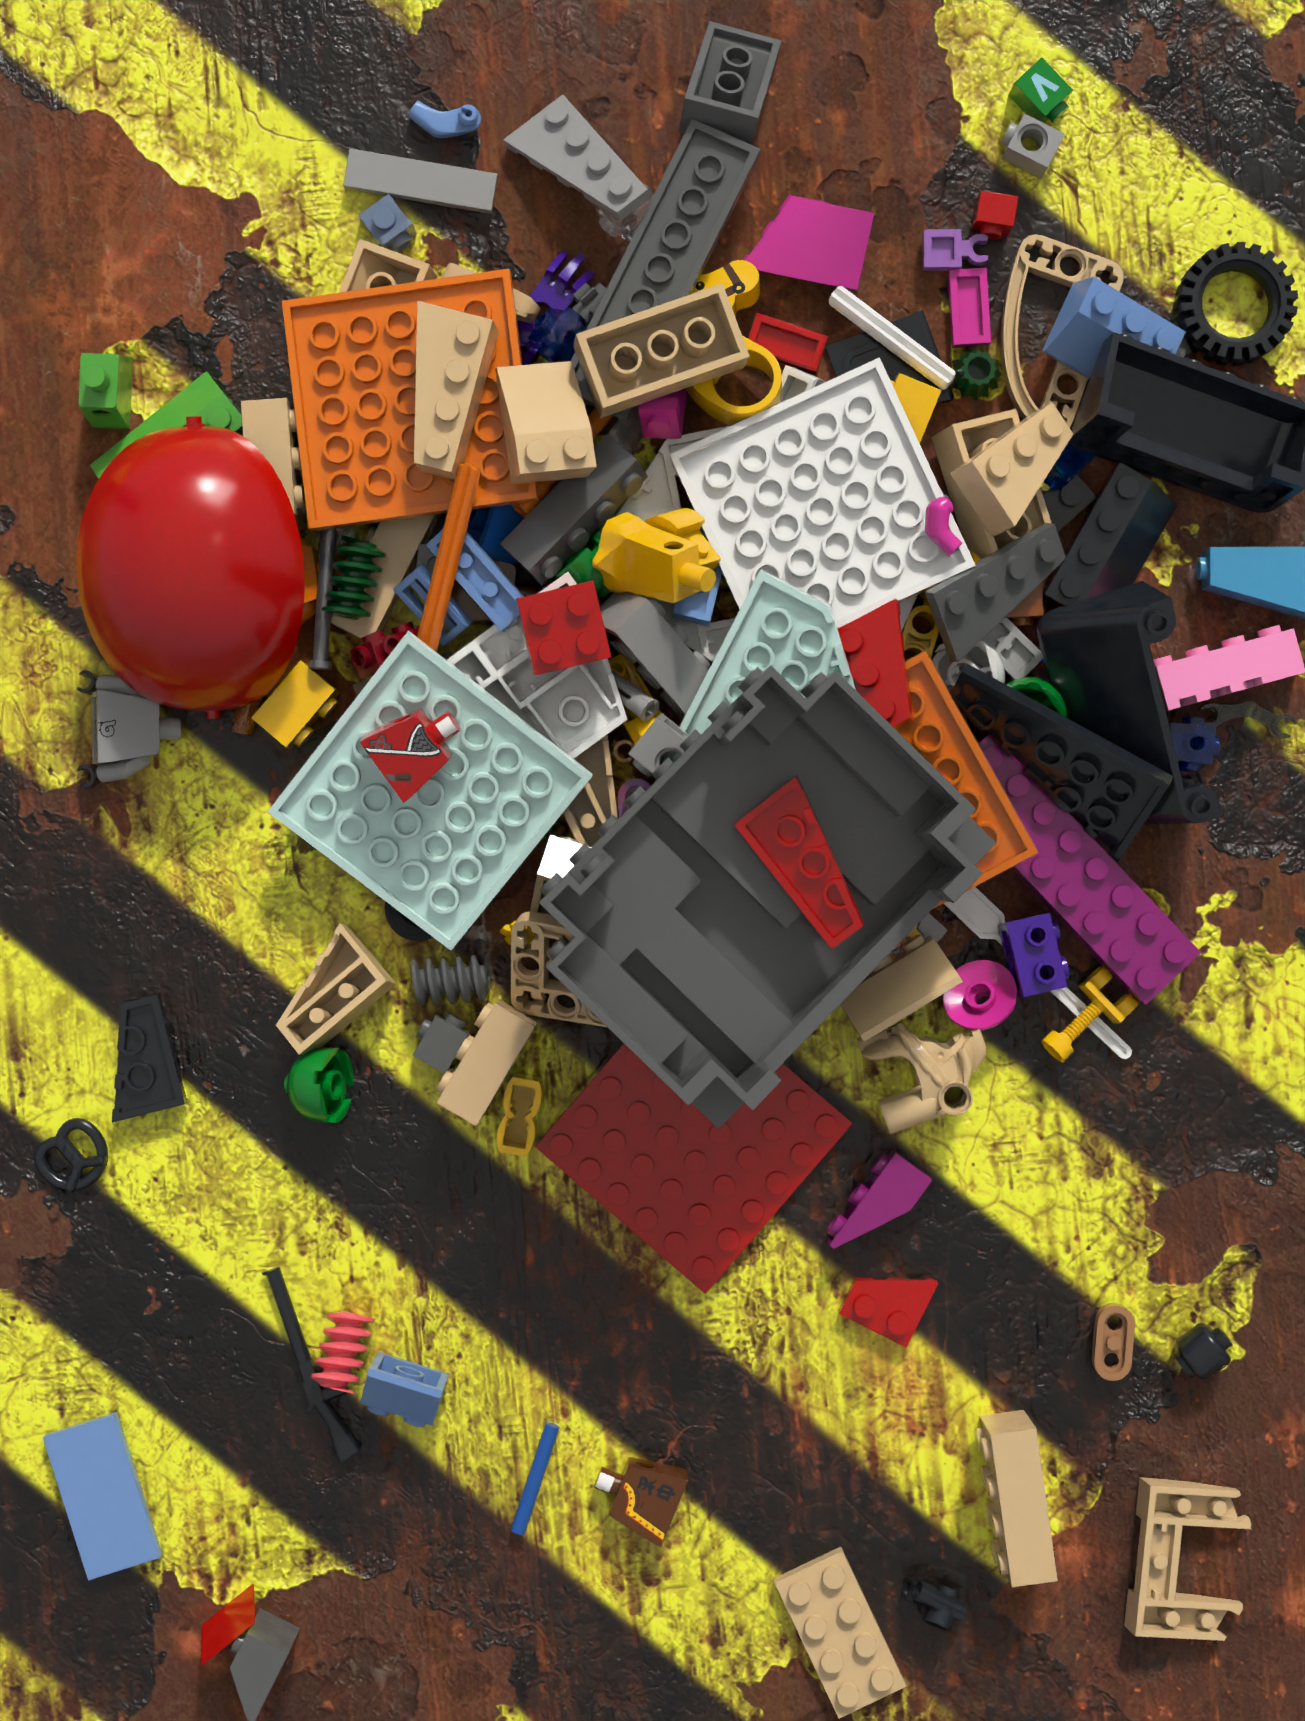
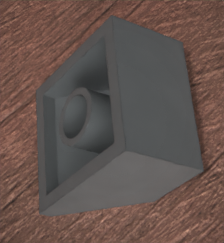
[229,1608,300,1721]

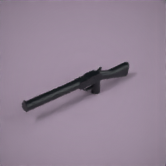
[262,1267,361,1463]

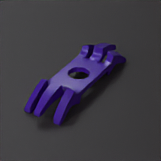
[517,251,595,365]

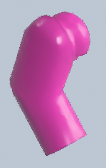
[925,497,963,557]

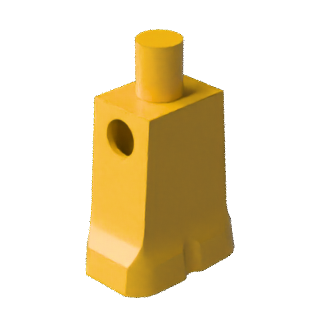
[592,512,716,603]

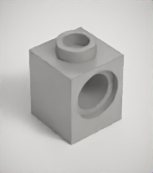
[1001,113,1065,179]

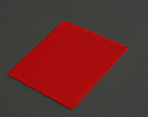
[201,1584,255,1665]

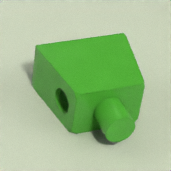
[78,353,133,429]

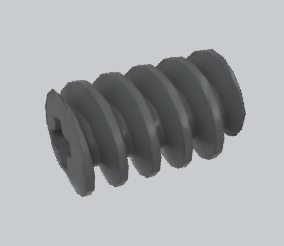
[411,954,491,1006]

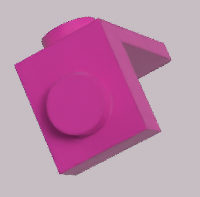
[638,389,688,439]

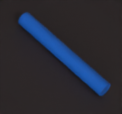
[510,1422,560,1535]

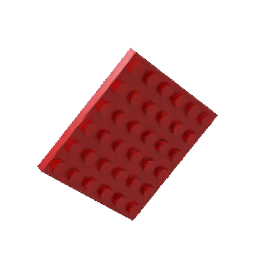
[535,1043,853,1294]

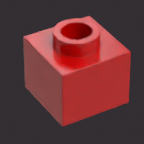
[971,190,1018,240]

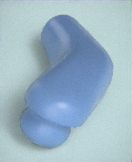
[408,101,481,138]

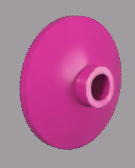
[943,960,1018,1030]

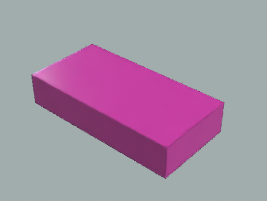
[947,268,991,348]

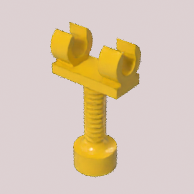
[1041,965,1139,1063]

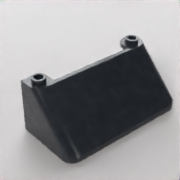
[1037,581,1222,825]

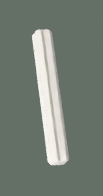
[829,286,956,390]

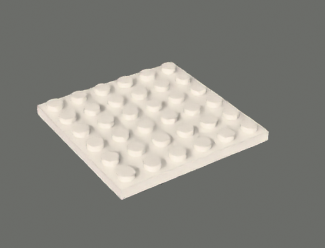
[669,357,976,629]

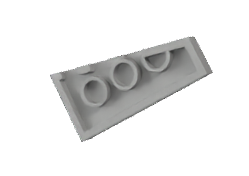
[503,94,651,221]

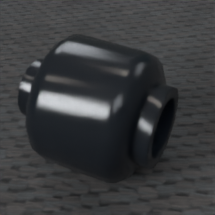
[1173,1322,1232,1380]

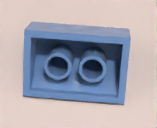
[1042,277,1186,379]

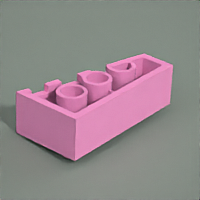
[1154,625,1305,711]

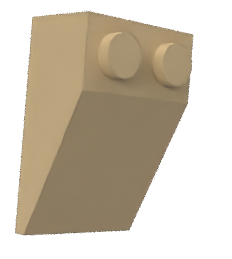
[495,361,597,484]

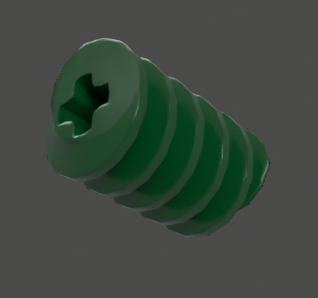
[321,536,387,620]

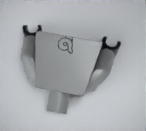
[77,670,181,787]

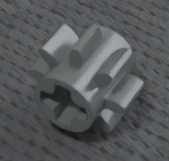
[571,283,606,328]

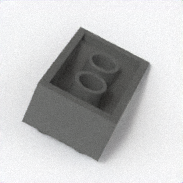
[678,21,782,145]

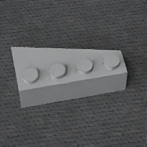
[600,592,711,721]

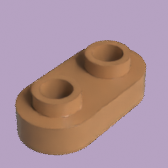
[1091,1303,1135,1381]

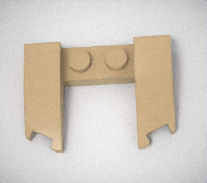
[1124,1477,1251,1641]

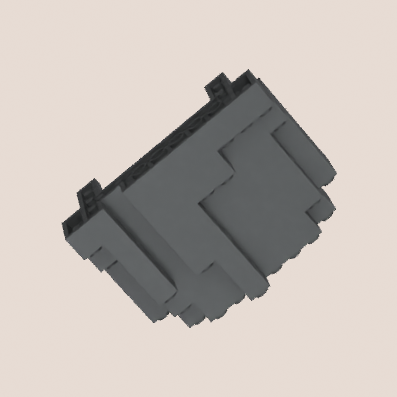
[539,665,996,1129]

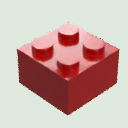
[515,580,611,676]

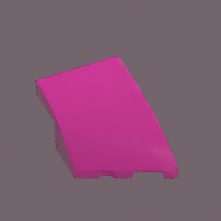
[743,195,874,290]

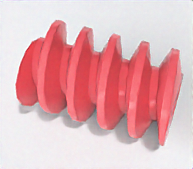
[311,1311,375,1394]

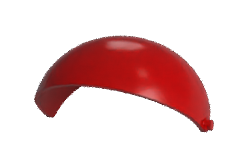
[76,416,305,719]

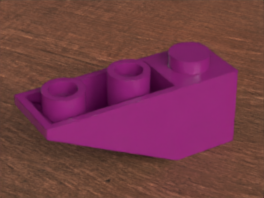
[826,1149,932,1249]

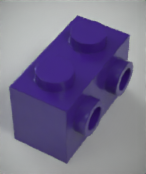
[997,913,1069,998]

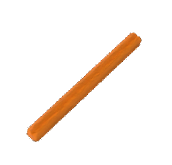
[417,463,481,652]

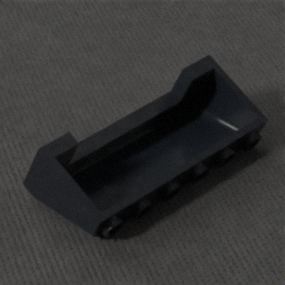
[1070,332,1305,513]

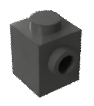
[413,1012,471,1074]

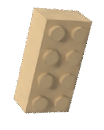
[573,283,750,418]
[975,1410,1058,1587]

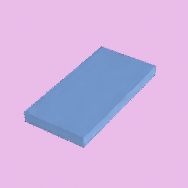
[43,1412,163,1581]

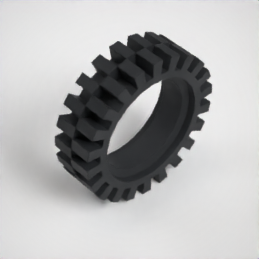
[1173,242,1298,366]

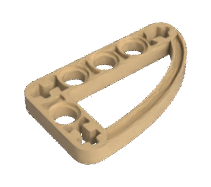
[1001,234,1124,428]
[511,911,607,1027]

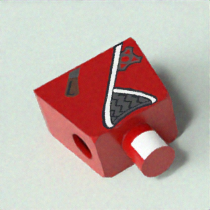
[360,709,461,803]

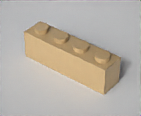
[330,514,441,640]

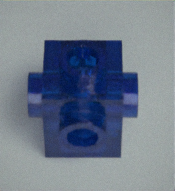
[528,307,587,363]
[1169,717,1220,772]

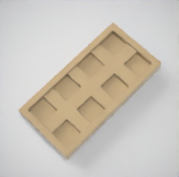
[774,1547,907,1719]

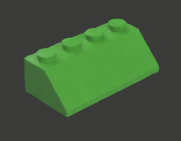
[90,371,243,479]

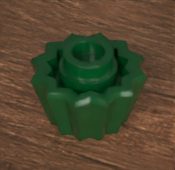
[952,347,1002,401]

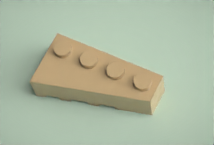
[414,301,499,480]

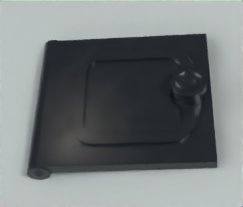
[826,310,955,404]

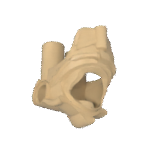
[857,1021,987,1134]

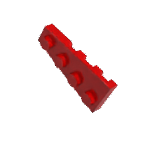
[734,774,864,949]

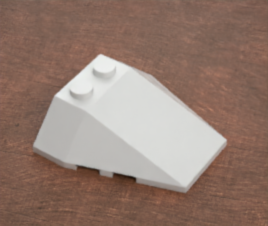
[447,572,627,759]

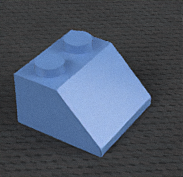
[360,1352,449,1427]

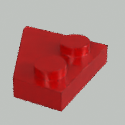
[838,1278,939,1348]

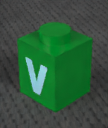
[1008,57,1073,123]

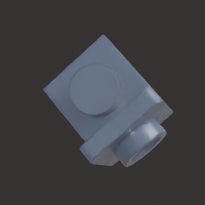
[358,193,417,253]

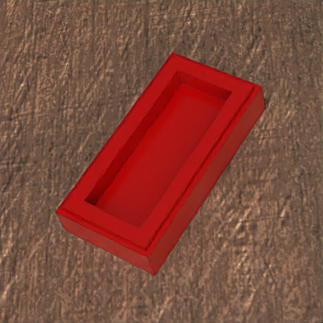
[748,313,828,374]

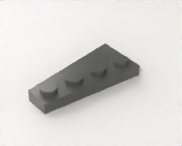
[925,523,1066,662]

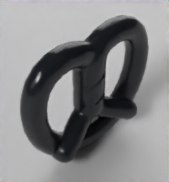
[35,1118,108,1192]

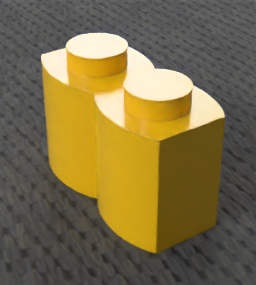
[496,1073,544,1157]

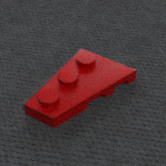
[838,598,913,729]

